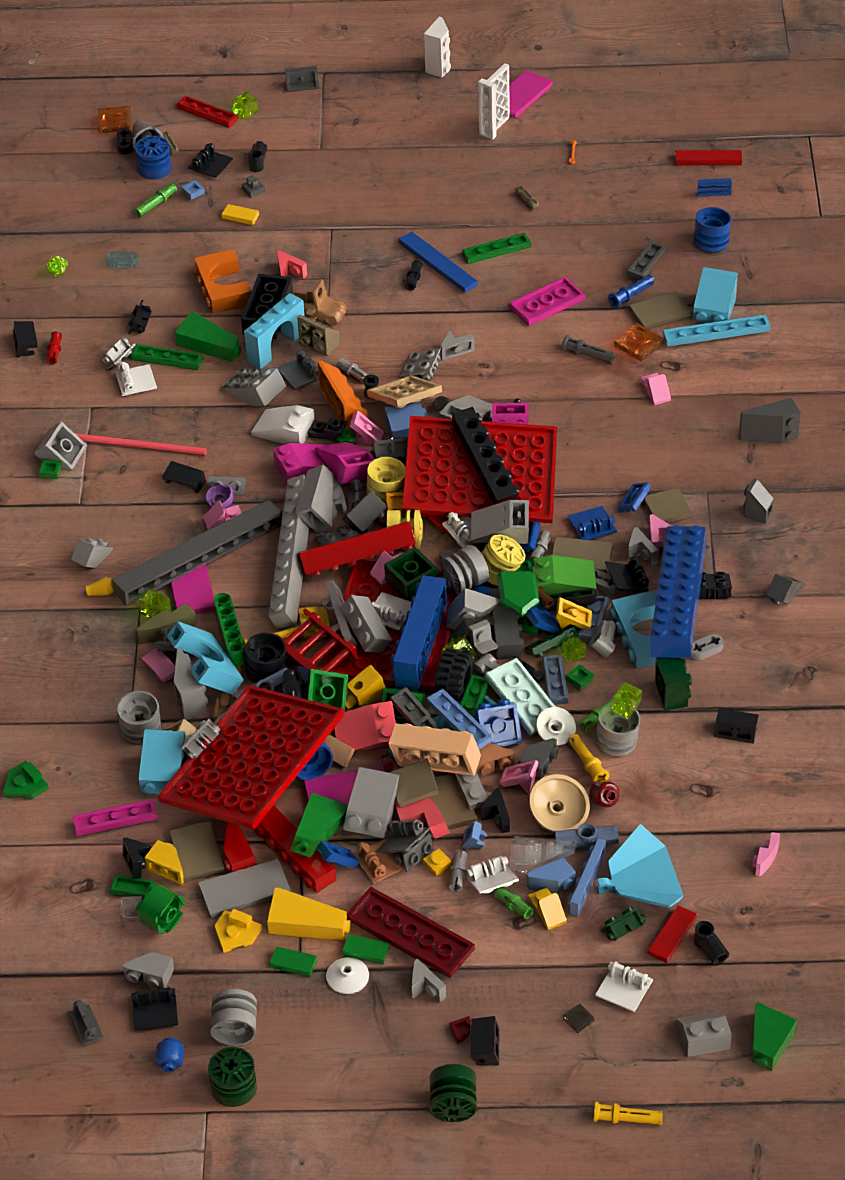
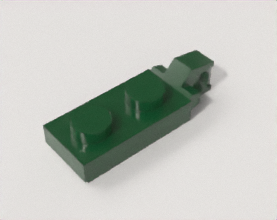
[524,626,579,657]

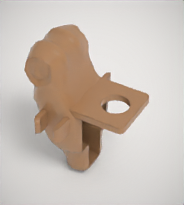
[292,279,346,325]

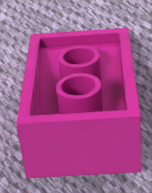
[273,443,332,484]

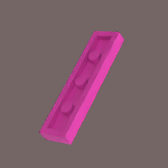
[73,799,158,836]

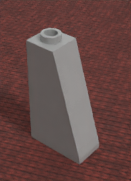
[296,465,333,533]

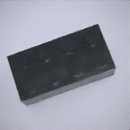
[241,274,293,339]

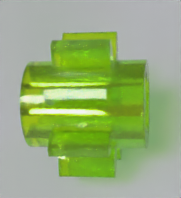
[47,255,69,276]
[562,637,586,661]

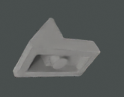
[441,331,475,361]
[628,527,658,566]
[469,620,498,658]
[412,959,446,1002]

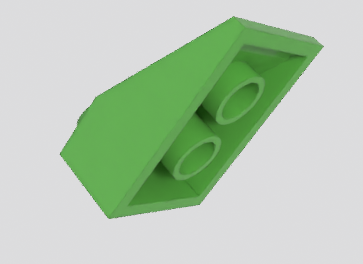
[533,555,597,596]

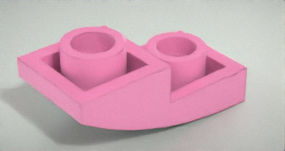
[141,648,175,683]
[752,832,780,877]

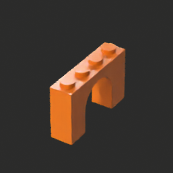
[193,249,251,314]

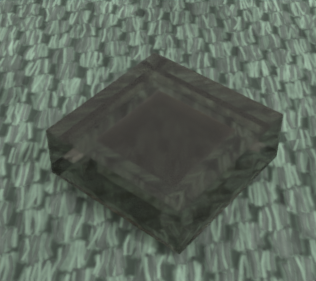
[563,1004,594,1033]

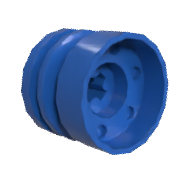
[135,136,172,179]
[693,207,731,252]
[297,742,333,780]

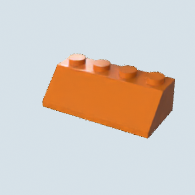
[318,361,368,430]

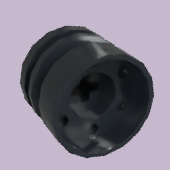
[245,632,286,685]

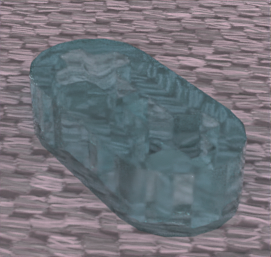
[107,252,140,268]

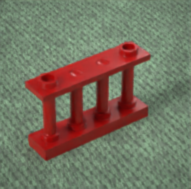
[276,608,359,672]

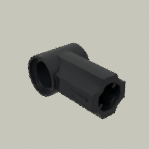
[248,141,267,172]
[694,921,729,965]

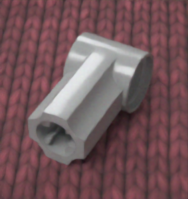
[589,620,616,658]
[473,653,500,677]

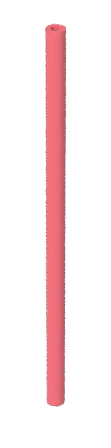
[75,433,207,455]

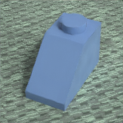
[526,855,576,894]

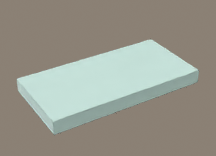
[484,658,555,736]

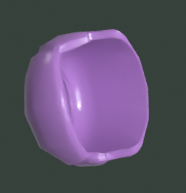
[205,483,234,509]

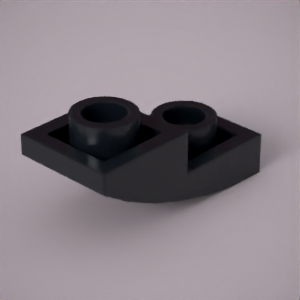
[308,418,347,439]

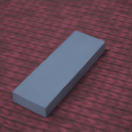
[578,595,609,642]
[542,655,569,705]

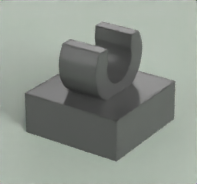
[242,175,265,198]

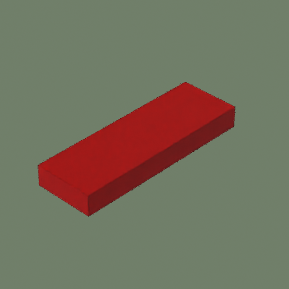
[648,905,697,963]

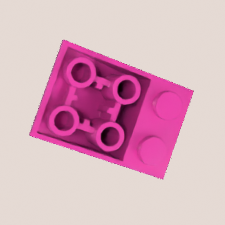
[492,403,529,424]
[315,442,375,484]

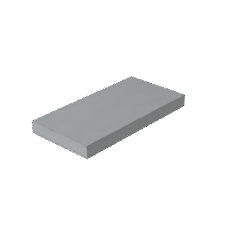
[198,859,291,918]

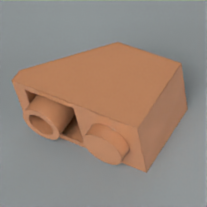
[476,743,514,776]

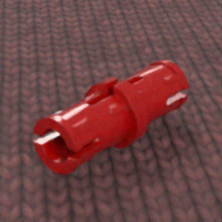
[46,331,62,364]

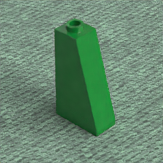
[175,311,241,362]
[290,793,348,857]

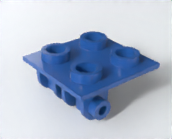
[568,506,617,540]

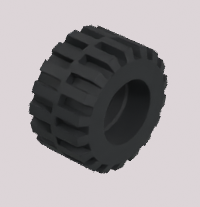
[434,648,473,701]

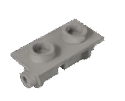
[102,337,136,370]
[208,476,247,495]

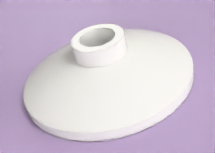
[536,707,576,746]
[326,957,369,994]

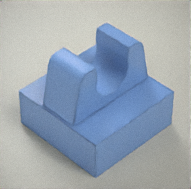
[461,821,487,850]

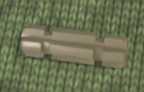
[162,131,179,155]
[515,186,539,210]

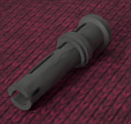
[562,335,616,363]

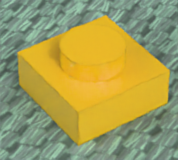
[423,849,452,876]

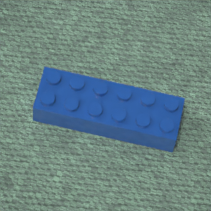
[391,575,447,691]

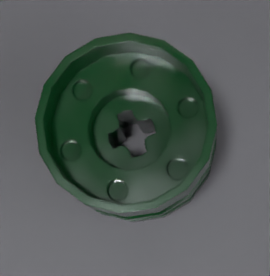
[208,1047,257,1107]
[430,1064,477,1122]

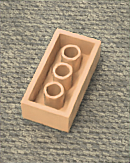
[389,723,481,776]

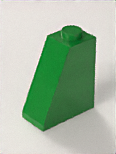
[752,1002,797,1071]

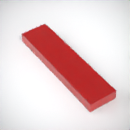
[176,95,238,128]
[675,150,742,165]

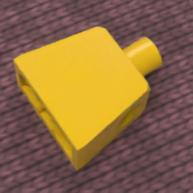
[345,665,385,710]

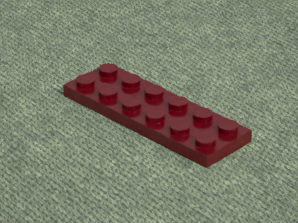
[347,887,475,978]

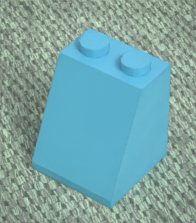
[693,267,738,323]
[139,729,188,794]

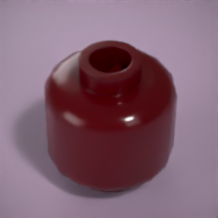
[589,779,620,808]

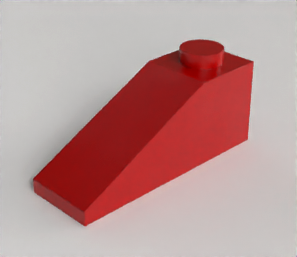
[223,822,256,872]

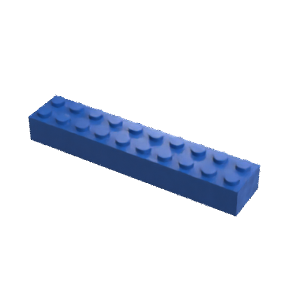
[650,525,706,658]

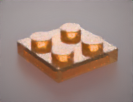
[98,106,131,133]
[614,323,664,362]

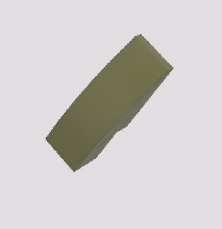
[136,603,197,644]

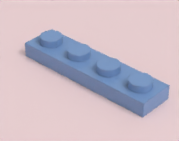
[427,688,492,749]
[567,838,606,917]

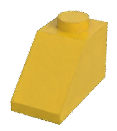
[145,840,184,885]

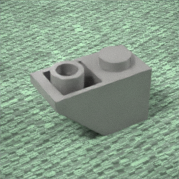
[71,537,113,568]
[122,952,174,989]

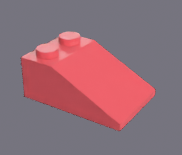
[334,701,396,752]

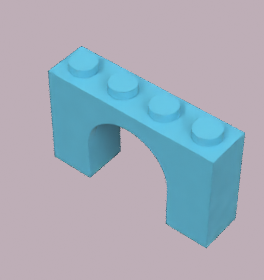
[244,293,305,369]
[609,590,657,669]
[167,621,244,695]

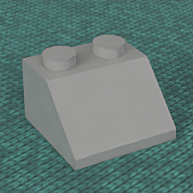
[34,421,87,471]
[446,588,499,632]
[676,1011,732,1057]

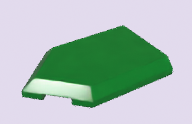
[496,571,539,617]

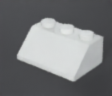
[424,17,451,78]

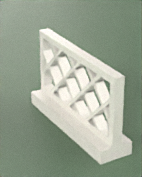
[478,63,510,140]

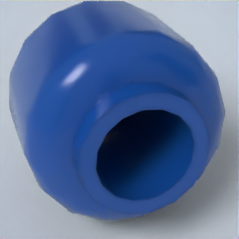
[155,1037,184,1072]

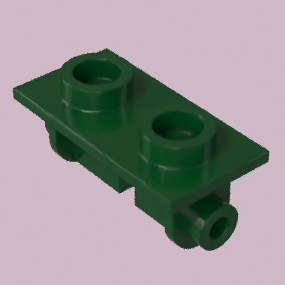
[601,906,646,941]

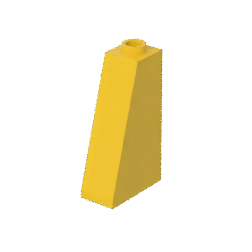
[267,887,351,941]

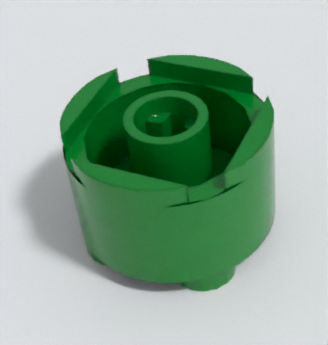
[136,884,185,934]

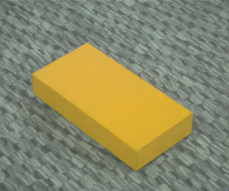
[221,204,259,225]

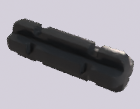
[510,656,544,684]

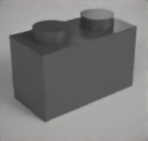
[342,491,388,534]

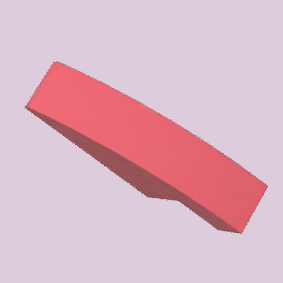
[395,797,450,839]

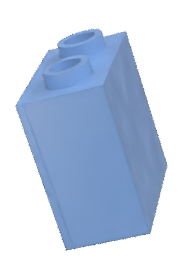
[385,402,427,439]

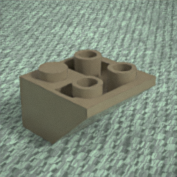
[297,315,340,356]

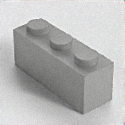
[341,595,392,653]

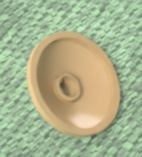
[529,774,590,833]

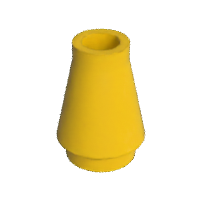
[86,577,113,597]

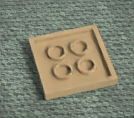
[367,375,442,408]

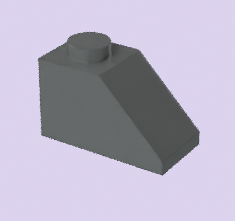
[766,574,804,605]

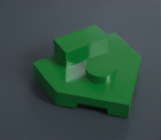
[3,760,49,799]

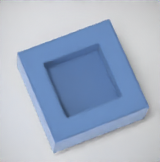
[181,180,205,200]

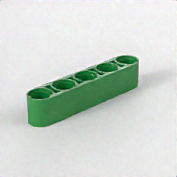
[214,593,245,667]

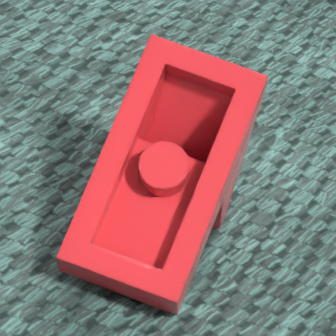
[277,250,307,279]

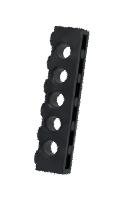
[452,406,519,505]

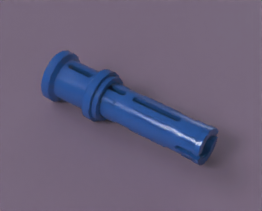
[608,275,655,308]

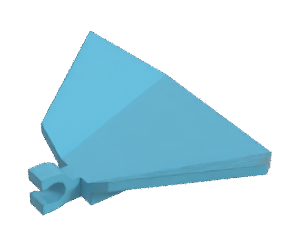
[597,824,683,908]

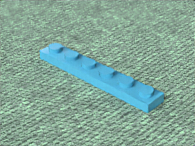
[663,315,770,347]

